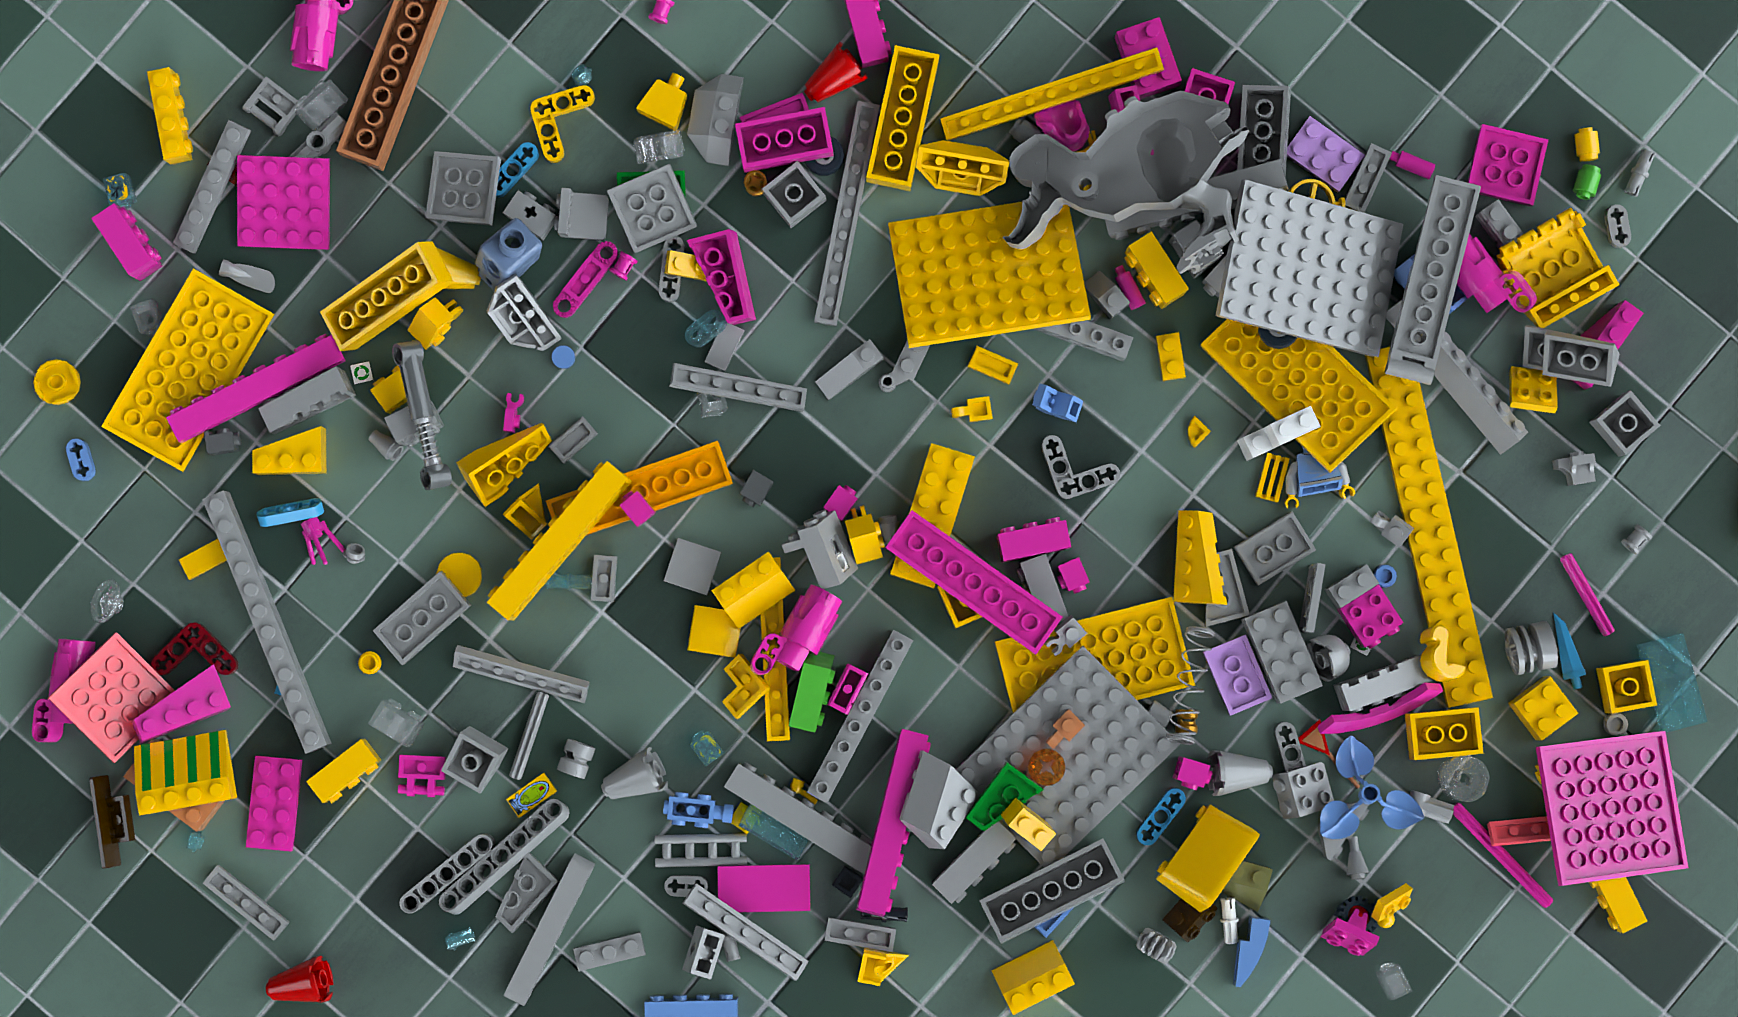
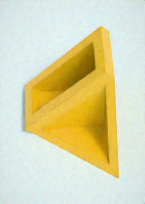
[503,483,547,540]

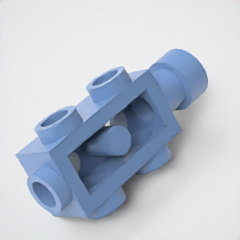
[663,792,734,828]

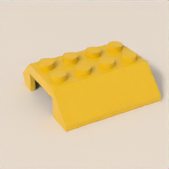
[1496,208,1619,328]

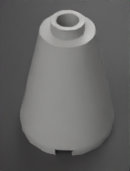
[601,747,668,799]
[1208,750,1273,796]

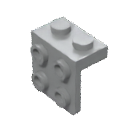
[554,188,609,240]
[1272,762,1334,819]

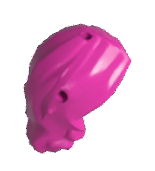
[1034,100,1090,151]

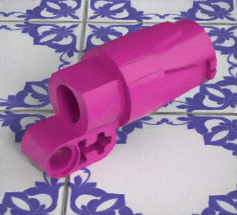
[290,0,354,72]
[1457,233,1537,313]
[750,584,842,675]
[32,639,96,742]

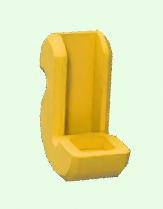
[1420,625,1466,682]

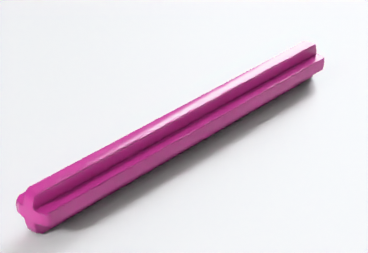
[1453,802,1554,908]

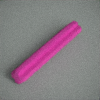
[1560,553,1614,636]

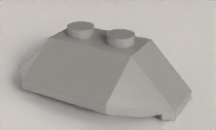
[687,74,744,166]
[486,274,562,351]

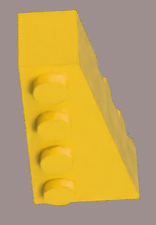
[1173,510,1227,605]

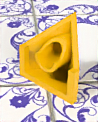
[858,947,909,986]

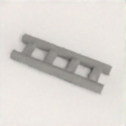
[655,833,747,867]

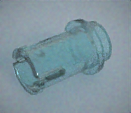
[445,927,476,951]

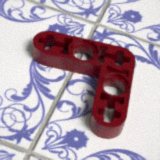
[151,622,238,675]

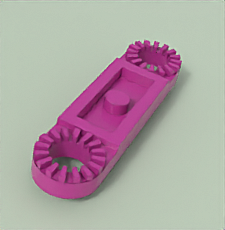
[553,241,618,318]

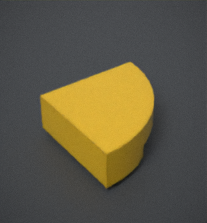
[1188,416,1211,448]

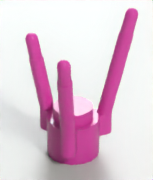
[301,517,346,565]

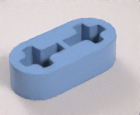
[66,439,96,481]

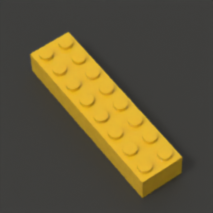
[487,461,632,621]

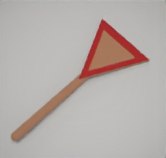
[1298,719,1360,789]

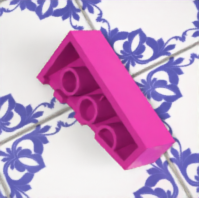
[687,229,756,325]
[1572,300,1644,390]

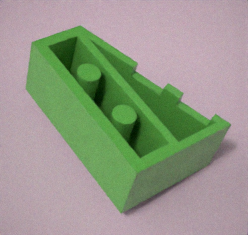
[789,651,835,733]

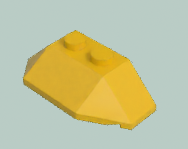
[916,140,1009,196]

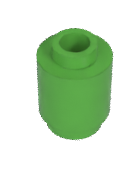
[1573,164,1601,200]

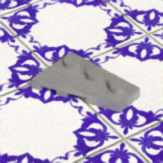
[1205,549,1250,627]

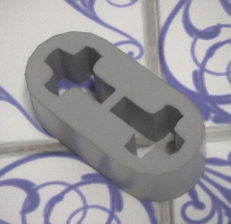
[1604,204,1631,248]
[664,875,708,897]

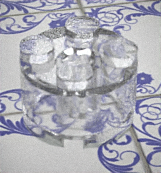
[1438,755,1490,802]

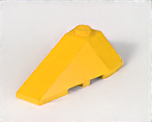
[456,423,552,507]

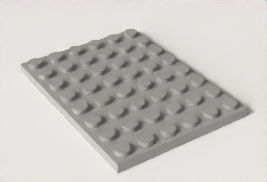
[1215,179,1403,357]
[955,645,1180,868]

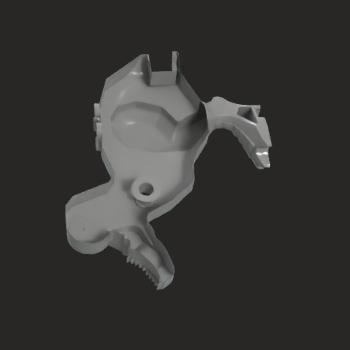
[1003,91,1249,274]

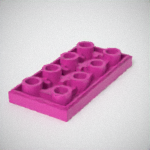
[718,864,810,912]

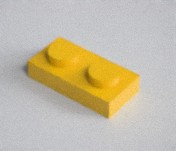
[664,250,706,281]
[1156,332,1186,381]

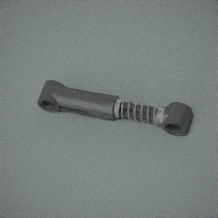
[392,340,452,490]

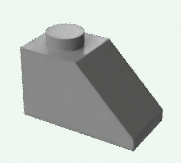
[1084,271,1130,320]

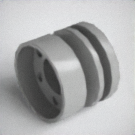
[1505,621,1558,675]

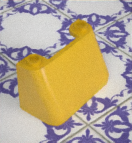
[1156,804,1260,912]

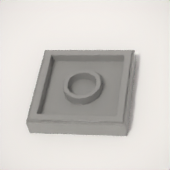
[664,538,722,595]

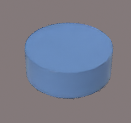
[552,346,575,369]
[1373,565,1397,588]

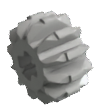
[1136,928,1177,963]

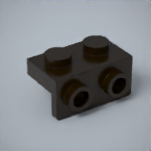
[1162,898,1218,943]

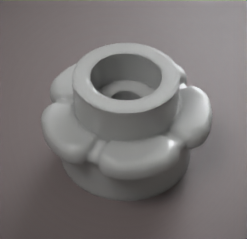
[343,543,365,564]

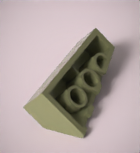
[1179,843,1273,912]

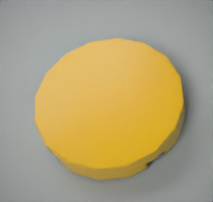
[33,359,81,405]
[436,553,482,597]

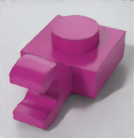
[503,393,524,433]

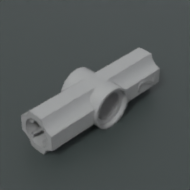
[289,112,347,158]

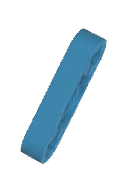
[496,142,539,198]
[256,498,324,527]
[1136,788,1186,845]

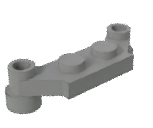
[878,340,930,393]

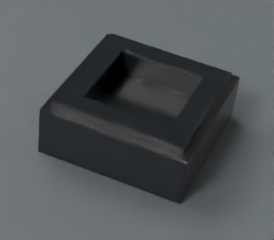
[832,866,863,898]

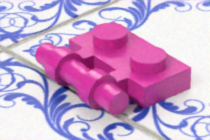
[398,755,446,798]

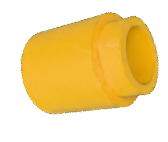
[1574,127,1600,162]

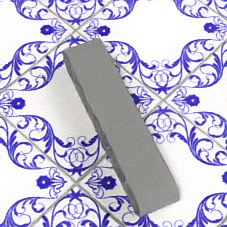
[399,833,495,914]

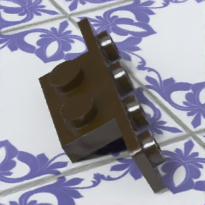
[89,775,136,869]

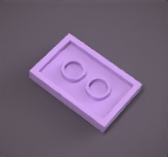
[1287,116,1365,193]
[1203,635,1272,716]

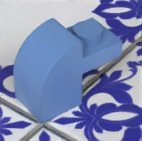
[1032,383,1083,422]

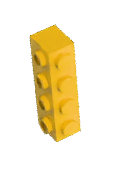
[147,67,193,165]

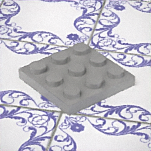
[425,151,501,225]
[607,163,697,253]

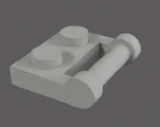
[242,76,303,137]

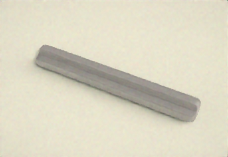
[509,692,549,780]

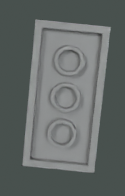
[373,571,472,665]

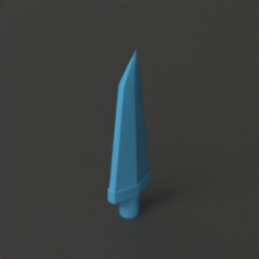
[1553,612,1586,690]

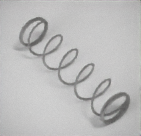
[1166,626,1215,745]

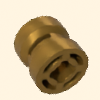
[744,170,767,196]
[1175,709,1198,733]

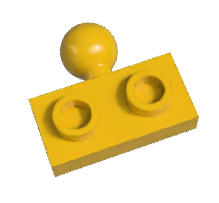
[1371,883,1413,928]

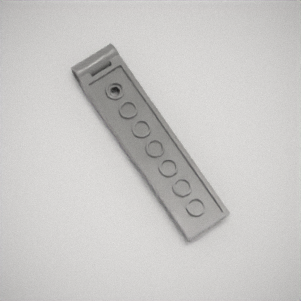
[1385,175,1481,385]

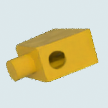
[636,73,687,132]

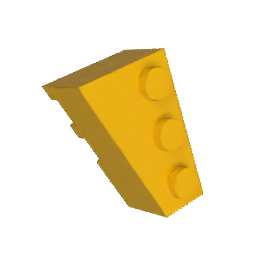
[252,426,327,475]

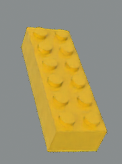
[866,45,940,191]
[320,241,453,351]
[890,443,975,588]

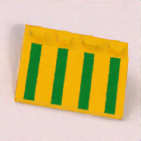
[134,730,237,816]

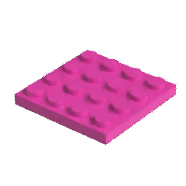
[237,155,330,250]

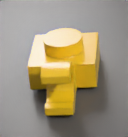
[951,396,993,422]

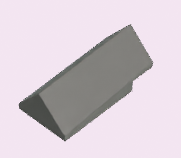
[1523,325,1620,387]

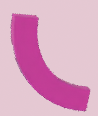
[1318,682,1443,734]

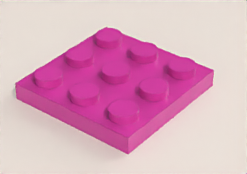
[1467,124,1548,207]

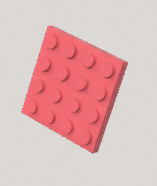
[48,632,175,763]

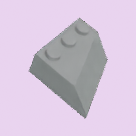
[899,750,980,849]

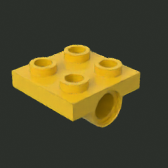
[1509,366,1558,413]

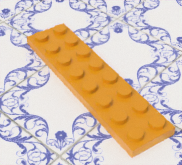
[546,441,733,535]

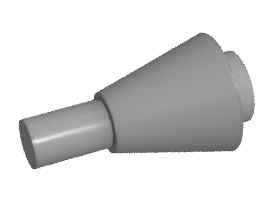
[1346,836,1369,880]

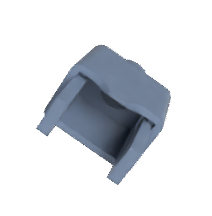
[475,218,542,291]

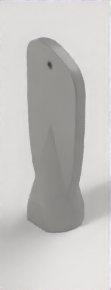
[219,259,275,293]

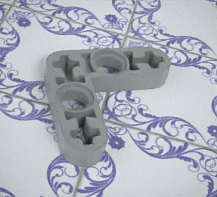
[1041,435,1120,499]

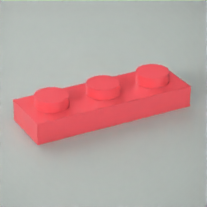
[1487,816,1551,846]

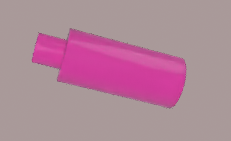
[1389,151,1436,180]
[1115,265,1146,311]

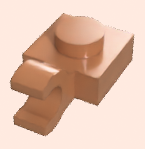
[1046,709,1085,749]

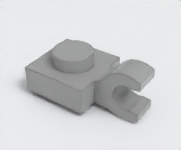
[1370,511,1414,548]

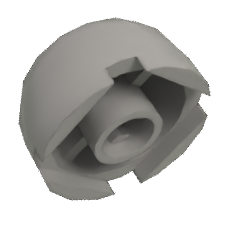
[1307,634,1350,682]

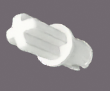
[1220,897,1239,944]

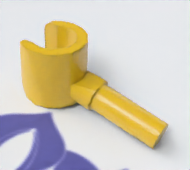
[790,778,818,804]

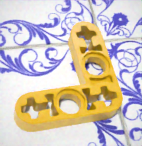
[530,85,595,163]

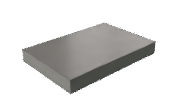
[1233,511,1316,586]
[1299,563,1326,633]

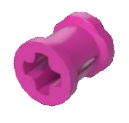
[648,0,674,25]
[609,251,638,281]

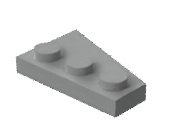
[495,853,560,933]

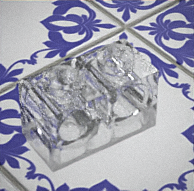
[633,130,685,164]

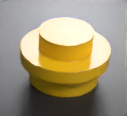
[358,651,382,674]

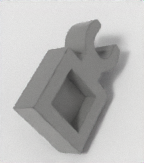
[1045,615,1087,656]

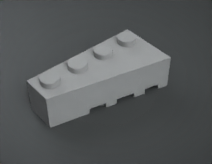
[258,366,356,435]
[1333,655,1433,713]

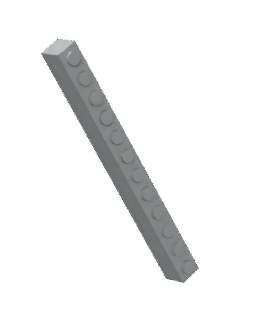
[202,491,332,754]

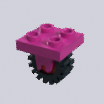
[1321,896,1379,956]

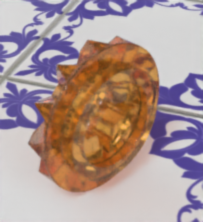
[1028,749,1065,786]

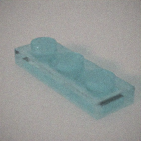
[739,804,808,860]

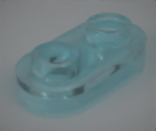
[685,310,727,348]

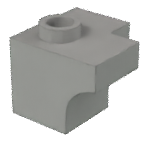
[1552,451,1596,486]

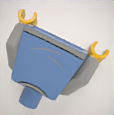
[1284,446,1355,509]

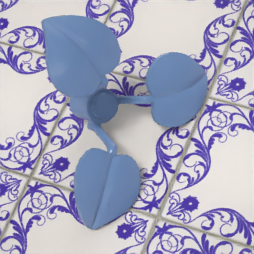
[1320,736,1424,839]

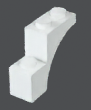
[1237,406,1321,461]

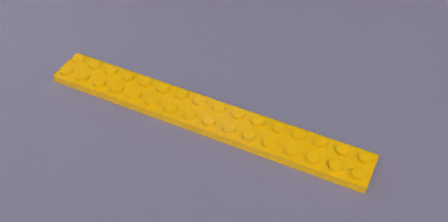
[1365,347,1493,708]

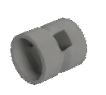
[557,739,596,779]

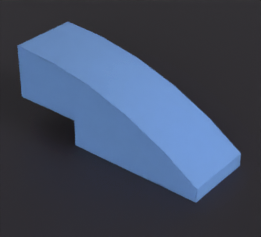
[1233,916,1270,987]

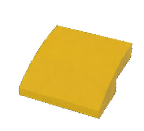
[687,605,741,658]

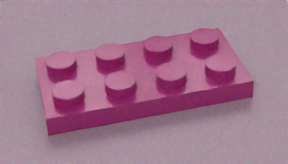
[246,755,302,851]

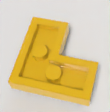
[722,654,770,719]

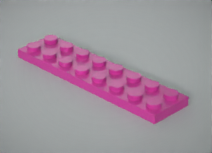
[885,510,1062,655]

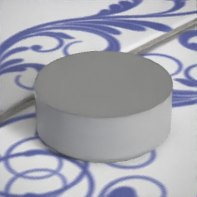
[1603,713,1628,736]

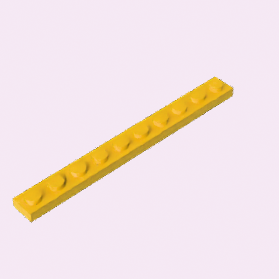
[940,48,1164,141]

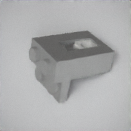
[782,510,858,589]

